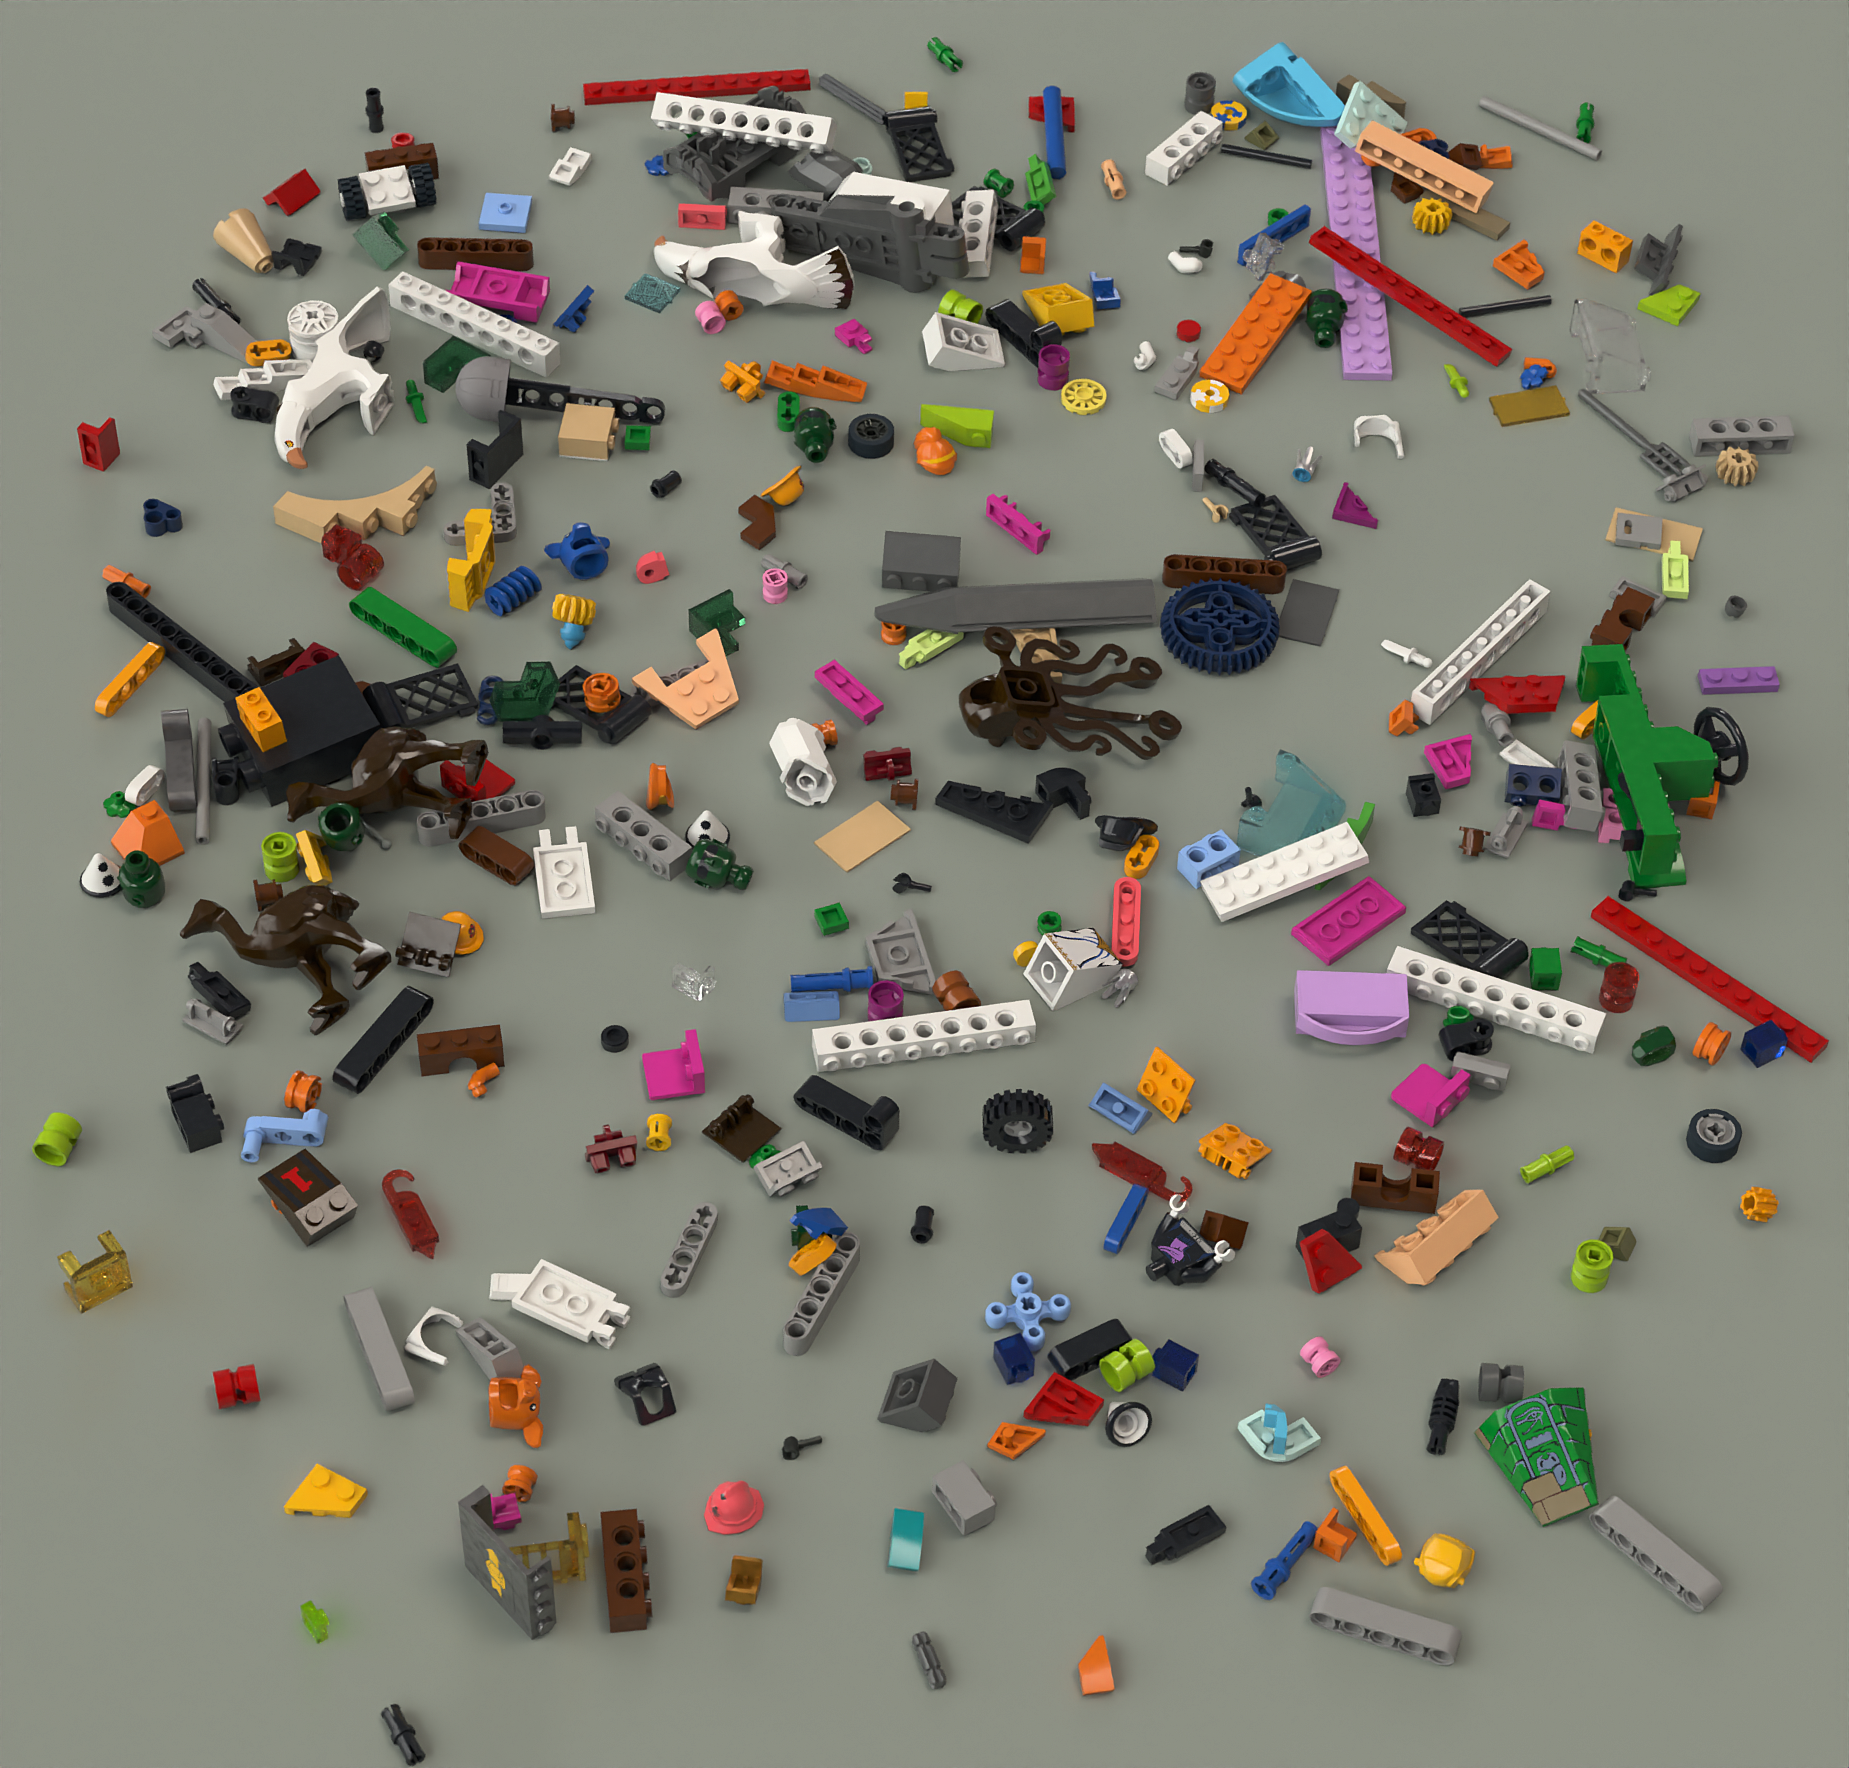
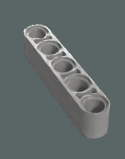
[417,790,546,847]
[783,1232,860,1356]
[343,1287,415,1412]
[1589,1496,1723,1612]
[1309,1587,1462,1665]

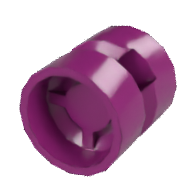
[1037,344,1070,391]
[868,980,904,1022]

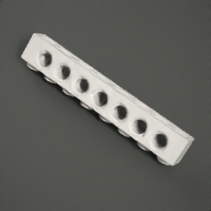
[651,92,837,153]
[388,271,560,378]
[1411,579,1551,725]
[1386,946,1606,1054]
[812,1000,1036,1072]

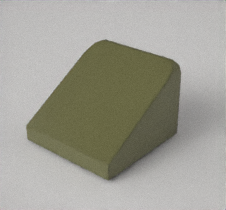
[1244,120,1279,150]
[1598,1227,1636,1261]

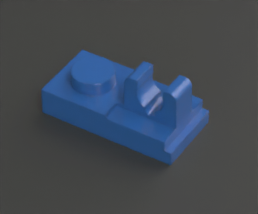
[554,285,594,333]

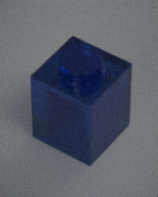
[1740,1020,1788,1068]
[993,1332,1035,1385]
[1152,1339,1199,1392]

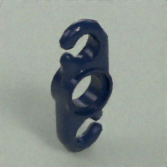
[477,675,504,725]

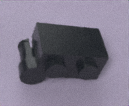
[165,1074,224,1153]
[1295,1198,1362,1259]

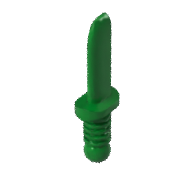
[405,379,427,423]

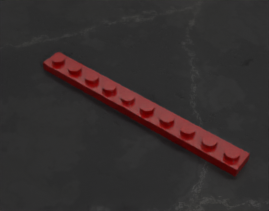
[583,69,811,105]
[1309,226,1512,367]
[1591,896,1829,1063]

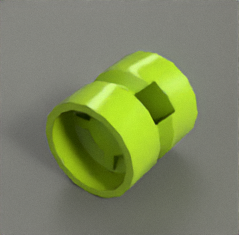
[938,289,983,324]
[261,832,300,883]
[32,1112,82,1166]
[1571,1239,1613,1293]
[1099,1339,1155,1392]

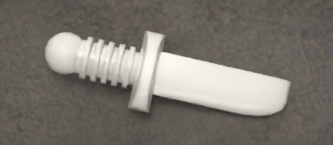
[1381,640,1432,668]

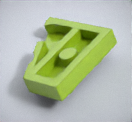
[1637,284,1701,326]

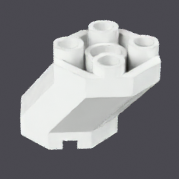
[769,718,837,806]

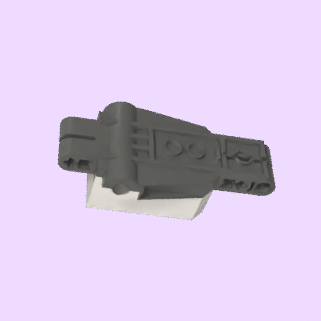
[769,172,969,293]

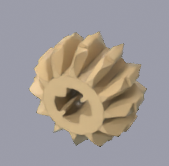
[1715,447,1758,487]

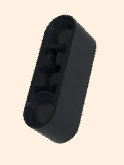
[1047,1319,1133,1381]

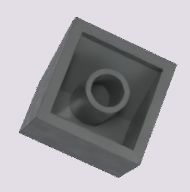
[877,1358,958,1432]

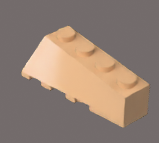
[1374,1190,1499,1285]

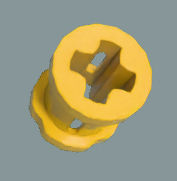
[646,1114,672,1151]

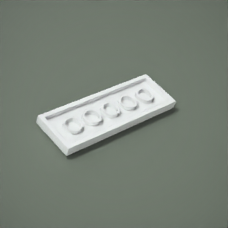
[1200,822,1369,922]

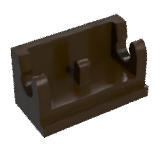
[247,638,305,687]

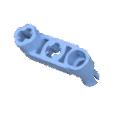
[241,1109,328,1162]

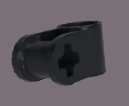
[230,386,280,423]
[212,756,241,805]
[1438,1019,1494,1061]

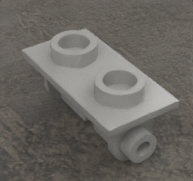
[1656,464,1708,502]
[1484,806,1528,858]
[182,999,243,1045]

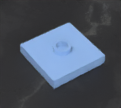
[479,193,532,233]

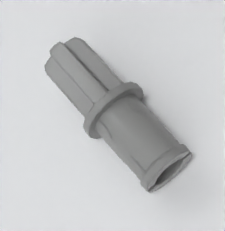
[761,554,808,589]

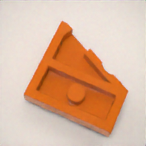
[1493,239,1544,290]

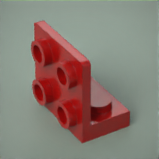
[440,759,515,802]

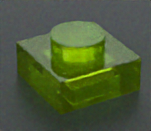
[300,1600,330,1644]

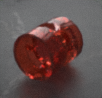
[337,543,384,591]
[1599,962,1640,1013]
[1393,1126,1445,1170]

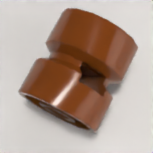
[932,970,981,1011]

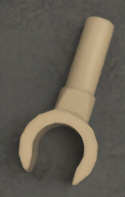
[1202,497,1228,523]

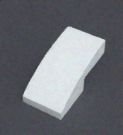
[549,147,592,186]

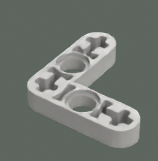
[443,482,517,546]

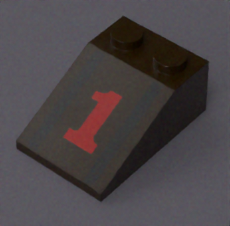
[258,1149,358,1247]

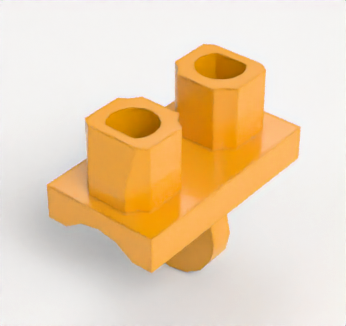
[720,360,766,403]

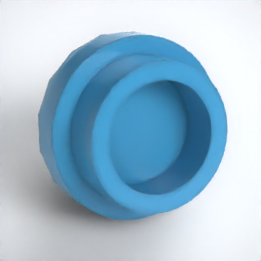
[560,622,586,649]

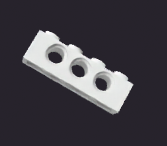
[1145,111,1223,186]
[959,190,998,278]

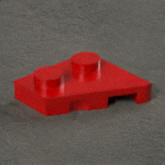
[1028,96,1075,133]
[1023,1372,1104,1426]

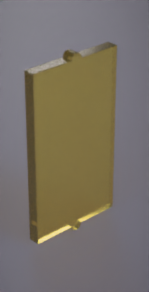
[1489,386,1570,427]

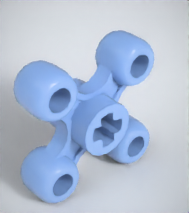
[985,1272,1071,1351]

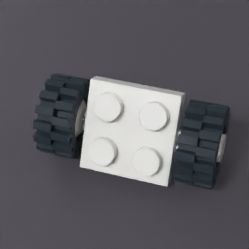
[338,163,437,221]

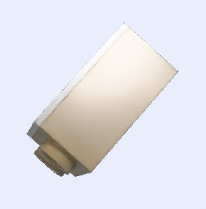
[558,403,619,461]

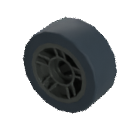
[848,414,894,459]

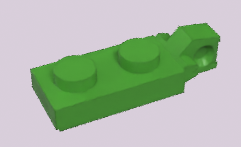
[1025,154,1056,205]

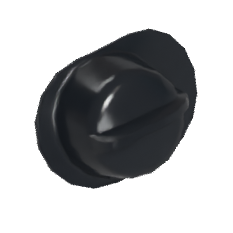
[1095,815,1158,851]

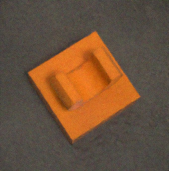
[1389,700,1419,736]

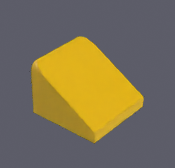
[904,92,928,109]

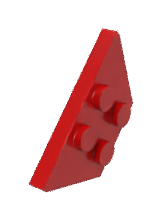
[1469,675,1566,714]

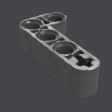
[161,709,197,811]

